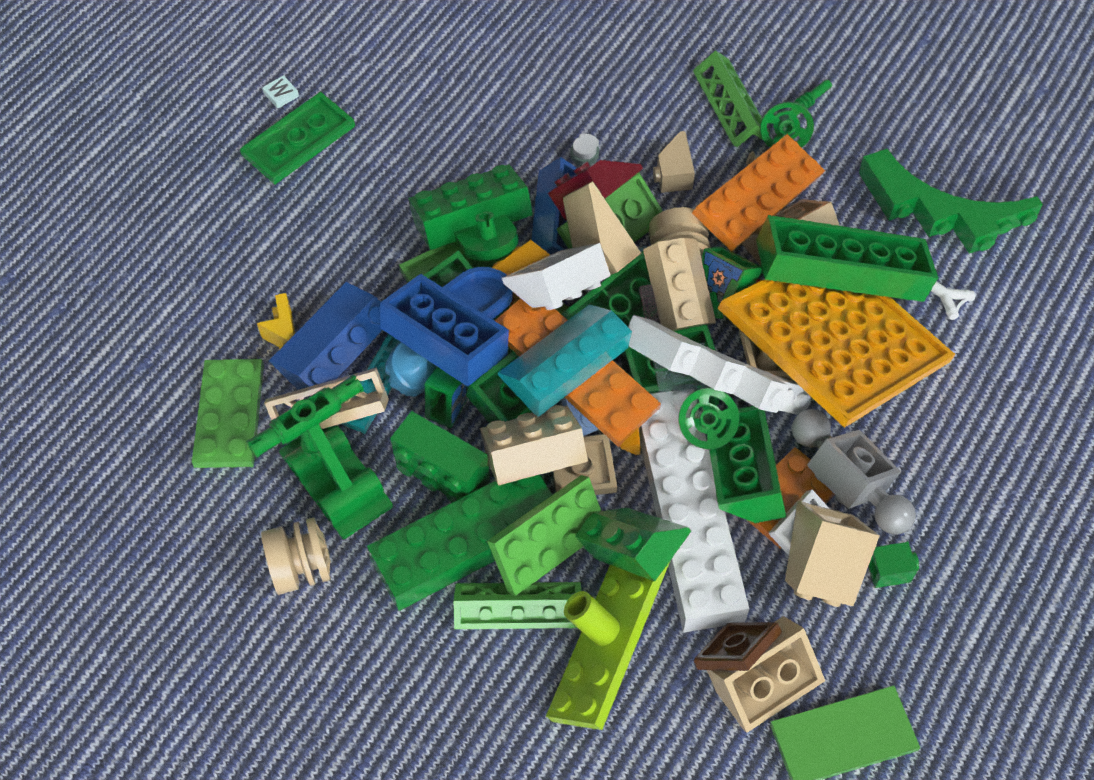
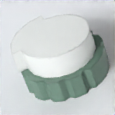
[570,133,599,166]

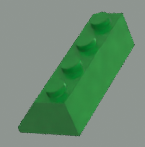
[709,406,787,523]

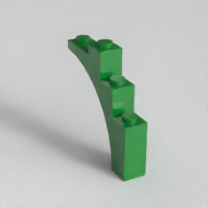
[859,149,1043,254]

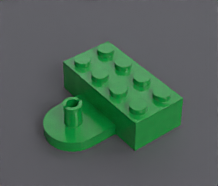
[408,164,533,261]

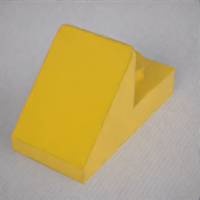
[257,293,295,348]

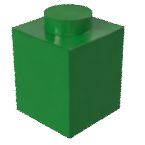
[868,542,919,588]

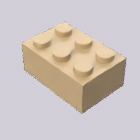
[480,405,588,485]

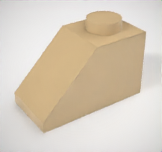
[653,131,695,193]

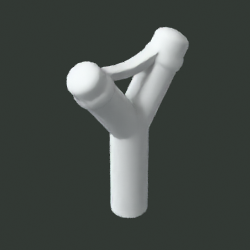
[931,281,975,320]

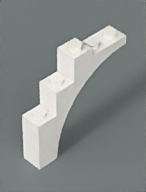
[628,315,811,415]

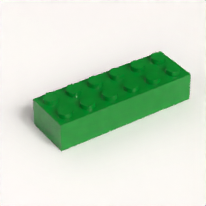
[756,215,938,302]
[367,474,552,611]

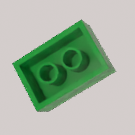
[390,411,490,503]

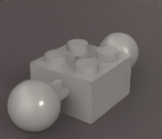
[792,409,916,535]

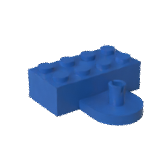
[380,267,513,387]

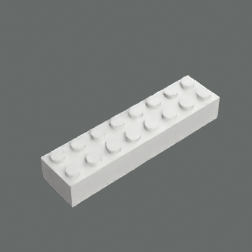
[639,387,749,633]

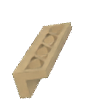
[264,368,389,429]

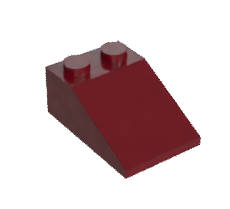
[548,160,643,221]

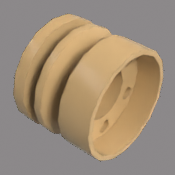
[649,207,711,260]
[261,517,331,595]

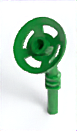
[760,79,832,148]
[678,386,740,449]

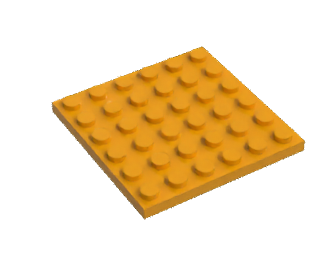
[718,279,955,428]

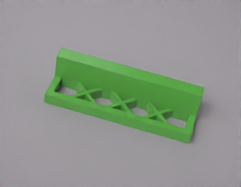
[693,50,771,147]
[453,582,581,629]

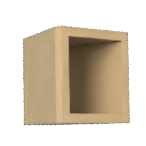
[785,501,879,607]

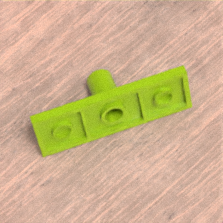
[546,562,670,730]

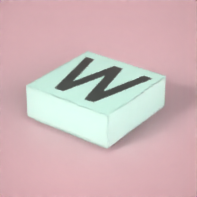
[262,75,299,109]

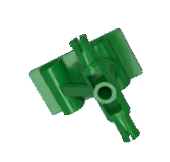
[246,374,393,539]

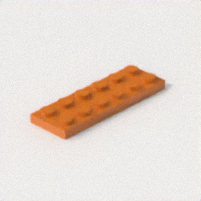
[692,134,825,252]
[495,299,661,447]

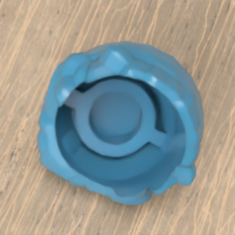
[385,342,436,397]

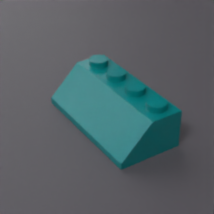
[498,305,632,418]

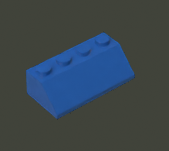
[531,157,577,255]
[269,282,382,398]

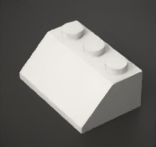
[502,243,610,310]

